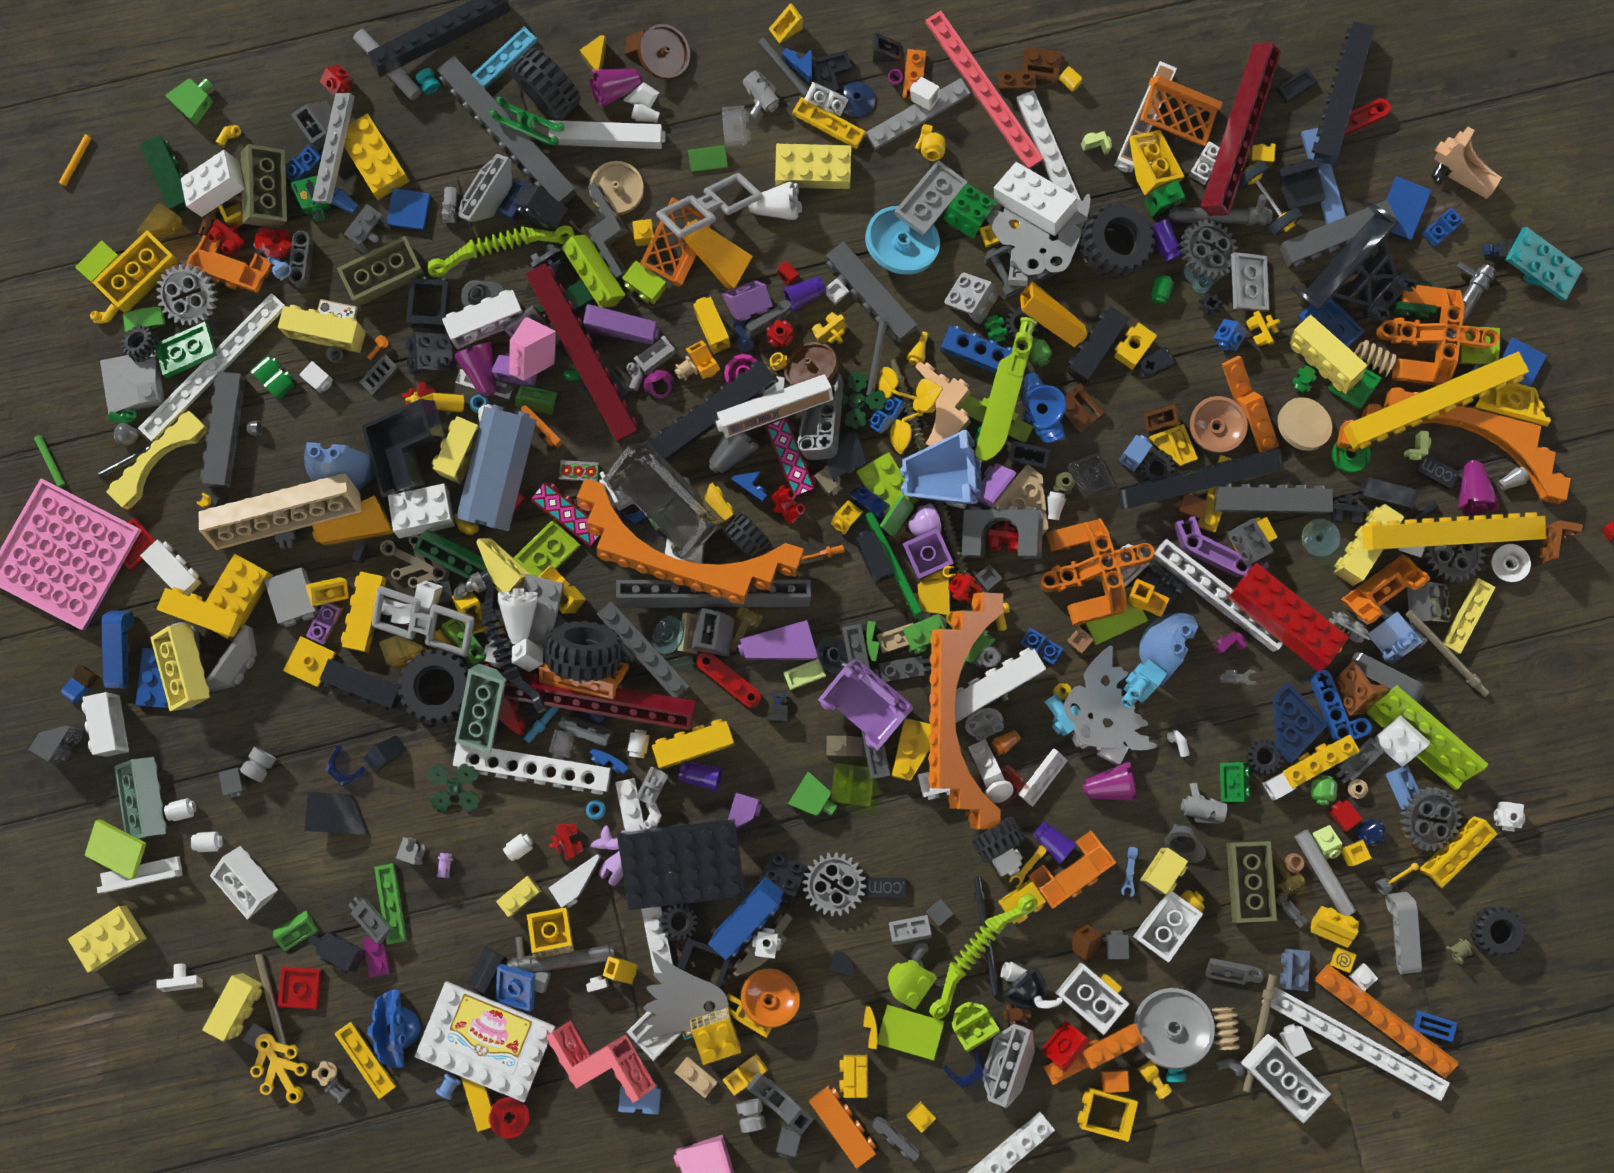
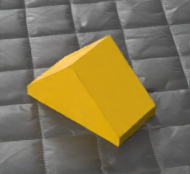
[769,4,803,43]
[580,35,607,70]

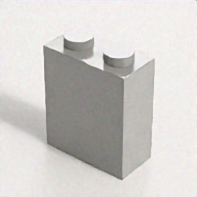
[264,568,319,627]

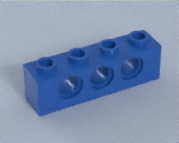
[940,326,1012,374]

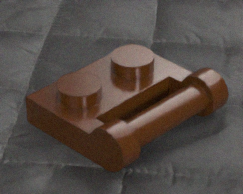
[1021,46,1062,84]
[1063,383,1106,434]

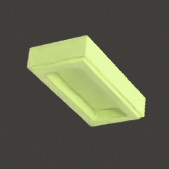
[783,659,826,691]

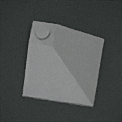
[100,350,165,415]

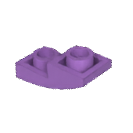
[306,602,343,644]

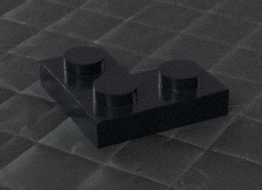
[811,51,852,93]

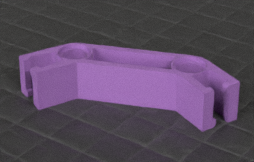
[1173,516,1269,578]

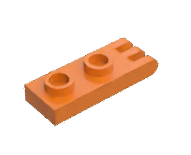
[902,49,926,99]
[521,406,563,449]

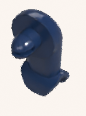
[732,318,754,352]

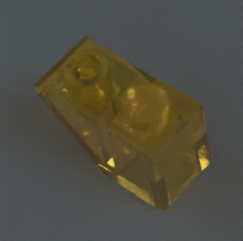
[379,635,426,667]

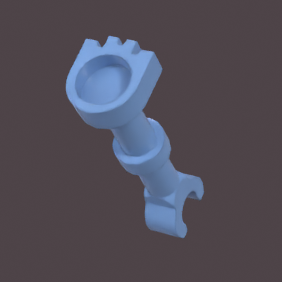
[254,244,291,281]

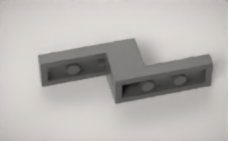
[588,182,628,280]

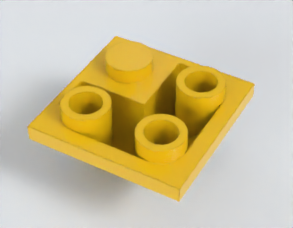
[700,483,733,536]

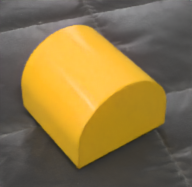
[1059,66,1082,92]

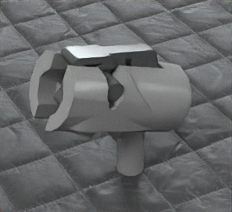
[743,70,779,118]
[1181,783,1227,824]

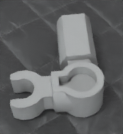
[442,187,458,223]

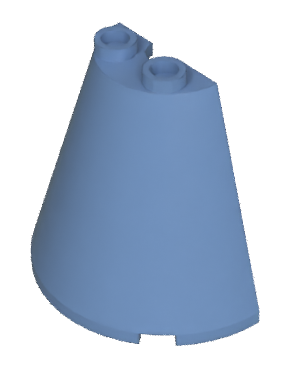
[901,430,981,504]
[304,442,375,491]
[1139,613,1198,686]

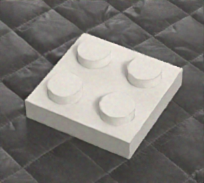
[1374,715,1430,767]

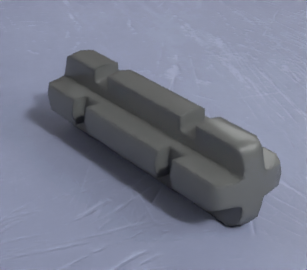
[1275,893,1308,928]

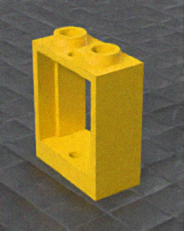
[693,297,730,355]
[1077,1087,1138,1142]

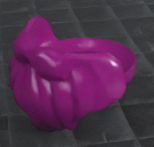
[644,370,674,399]

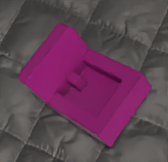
[1214,632,1247,654]

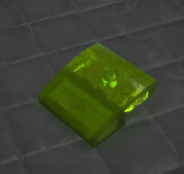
[831,763,874,807]

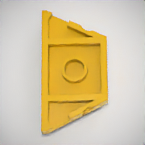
[1475,382,1551,426]

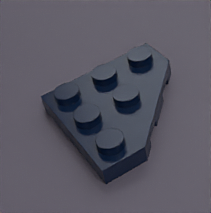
[1273,682,1328,763]

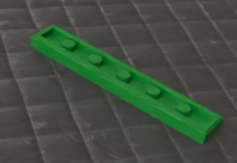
[866,512,922,619]

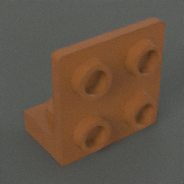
[1539,520,1583,564]
[1334,662,1389,716]

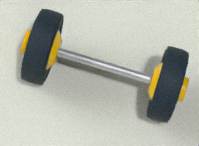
[1239,161,1303,236]

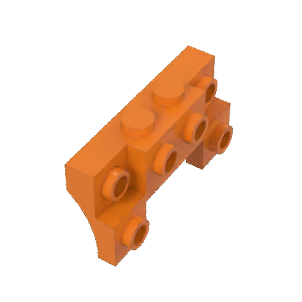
[186,235,273,293]
[1341,554,1430,625]
[1028,831,1116,909]

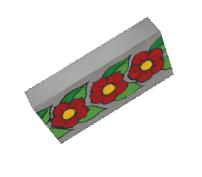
[559,460,599,482]

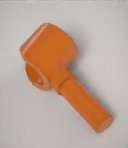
[367,335,389,360]

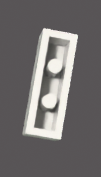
[140,540,202,596]

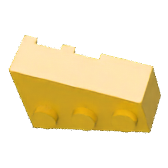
[891,718,930,781]

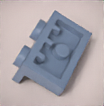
[1280,949,1310,991]

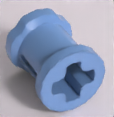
[435,1073,461,1100]

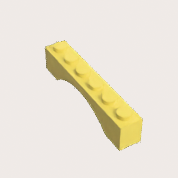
[106,411,209,511]

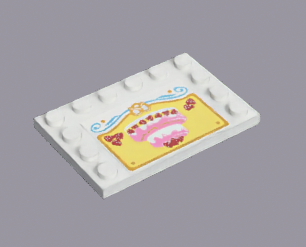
[415,981,555,1102]

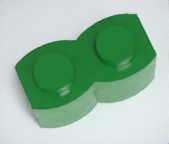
[250,356,295,401]

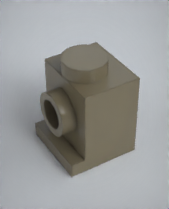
[814,466,843,497]

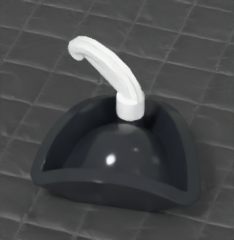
[1003,967,1063,1009]

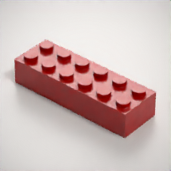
[1227,563,1349,672]

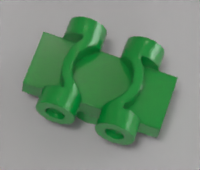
[984,315,1008,342]
[1291,365,1317,393]

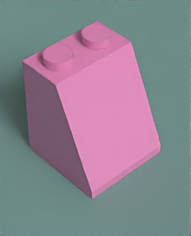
[509,317,556,381]
[674,1135,734,1173]

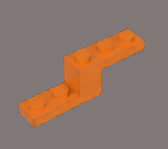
[1222,356,1279,452]
[1043,1023,1145,1085]

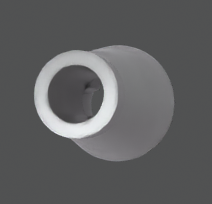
[1498,467,1530,491]

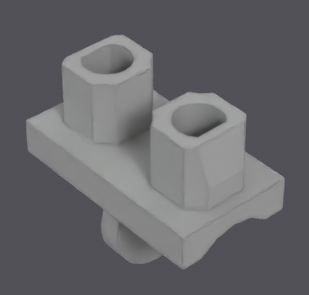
[636,766,669,807]

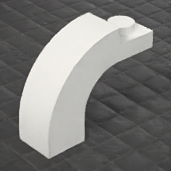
[381,581,443,624]

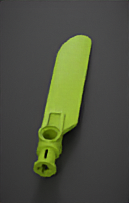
[975,317,1037,461]

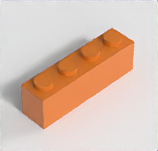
[809,1085,876,1169]

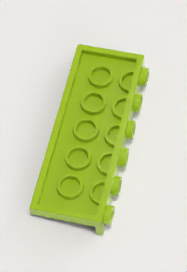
[1367,685,1488,790]

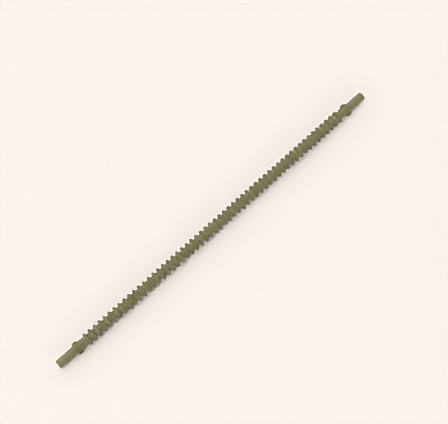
[889,359,1009,702]

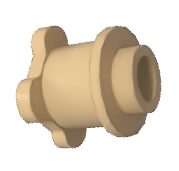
[674,356,698,381]
[312,1061,337,1086]

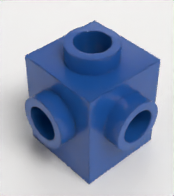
[1214,319,1247,351]

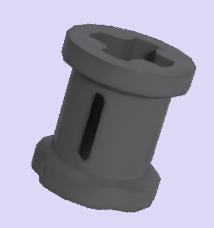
[324,1078,351,1104]

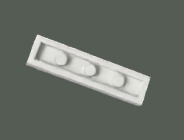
[97,857,183,893]

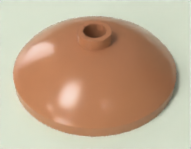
[1190,396,1248,453]

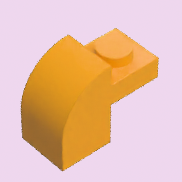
[686,340,720,379]
[1127,579,1170,617]

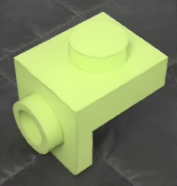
[1081,131,1112,155]
[1404,431,1431,460]
[1312,825,1342,860]

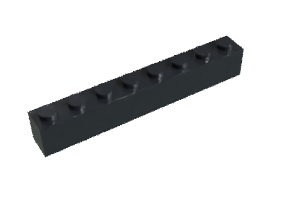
[368,0,510,77]
[1311,21,1375,166]
[640,360,779,469]

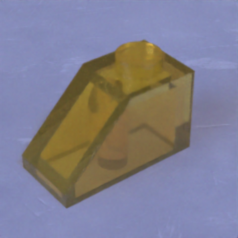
[137,202,182,238]

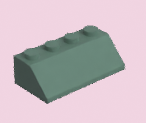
[455,664,506,754]
[114,757,166,840]

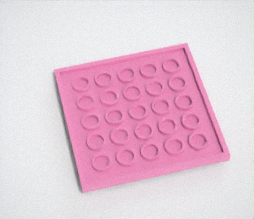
[0,479,141,631]

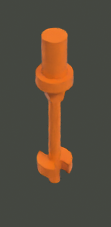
[801,545,845,561]

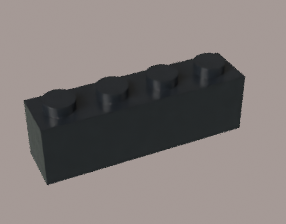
[1067,306,1129,384]
[319,658,400,711]

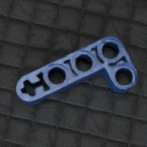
[102,610,134,689]
[1310,670,1371,742]

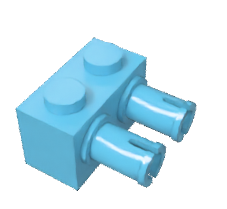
[1121,659,1167,708]
[1045,694,1081,736]

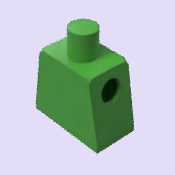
[165,78,214,125]
[788,772,837,816]

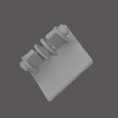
[1328,611,1370,643]

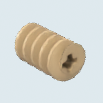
[1354,340,1396,377]
[1212,1007,1240,1050]

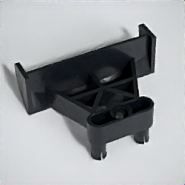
[1290,202,1417,321]

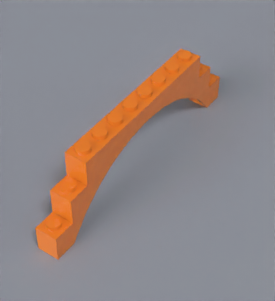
[1336,387,1571,505]
[577,478,804,604]
[928,592,1003,829]

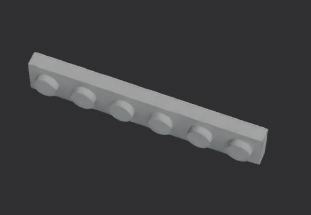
[866,78,970,150]
[312,93,355,204]

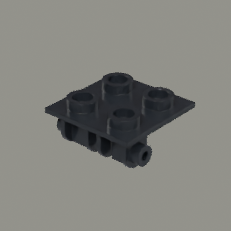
[1141,561,1187,614]

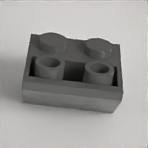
[291,101,332,151]
[1407,582,1451,624]
[691,608,735,657]
[29,726,84,763]

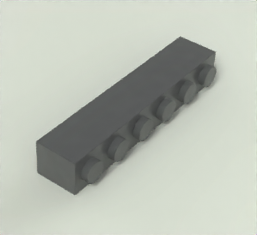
[1279,200,1397,268]
[826,242,917,343]
[200,372,246,489]
[1214,484,1333,514]
[597,602,690,698]

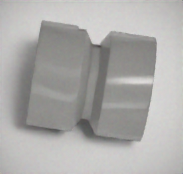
[240,747,276,783]
[736,1098,766,1133]

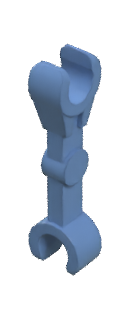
[1120,847,1138,897]

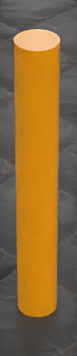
[59,134,92,187]

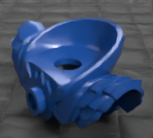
[1019,373,1067,443]
[368,990,421,1068]

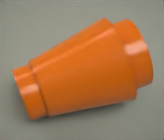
[991,730,1021,756]

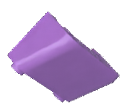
[818,659,913,751]

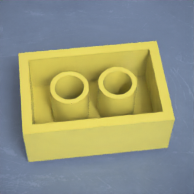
[432,416,479,484]
[68,906,147,973]
[202,973,263,1041]

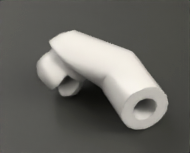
[644,803,661,830]

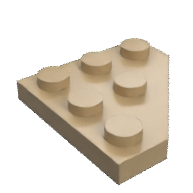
[992,464,1048,536]

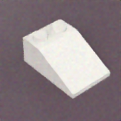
[1133,892,1203,962]

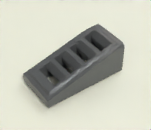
[360,354,400,396]

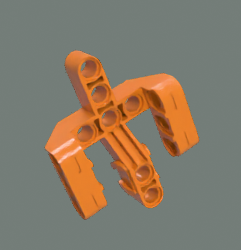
[1376,285,1499,386]
[1040,518,1154,625]

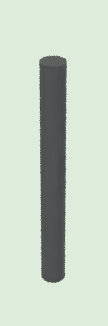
[758,37,808,97]
[866,320,887,395]

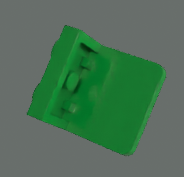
[942,184,996,239]

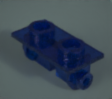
[849,484,890,519]

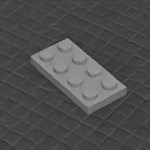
[894,160,967,236]
[510,574,564,659]

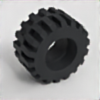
[722,512,772,560]
[971,817,1025,862]
[1470,907,1527,957]

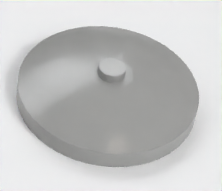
[1134,988,1215,1069]

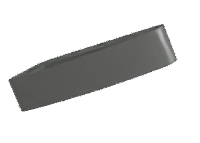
[798,371,844,460]

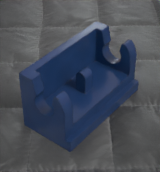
[496,178,530,223]

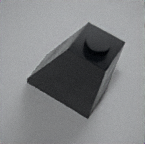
[1358,478,1419,515]

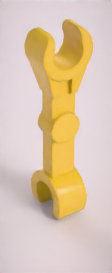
[1009,846,1047,888]

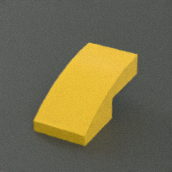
[863,1005,877,1049]
[722,1053,768,1096]

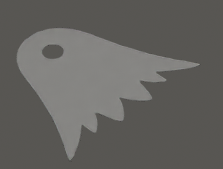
[636,951,728,1044]

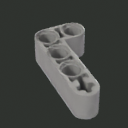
[1385,892,1422,975]

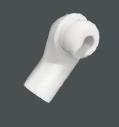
[1167,730,1190,757]

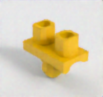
[1246,311,1280,347]
[812,312,847,344]

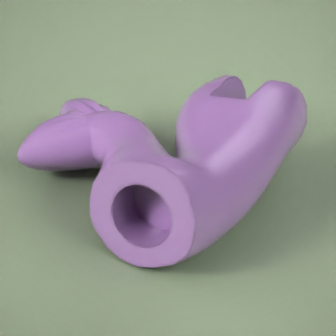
[591,826,629,886]

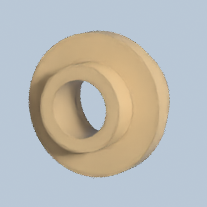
[1348,779,1368,799]

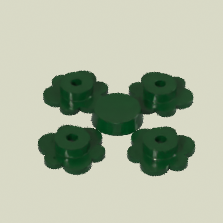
[841,371,887,429]
[427,763,480,811]

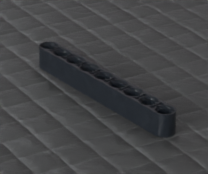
[1117,449,1284,509]

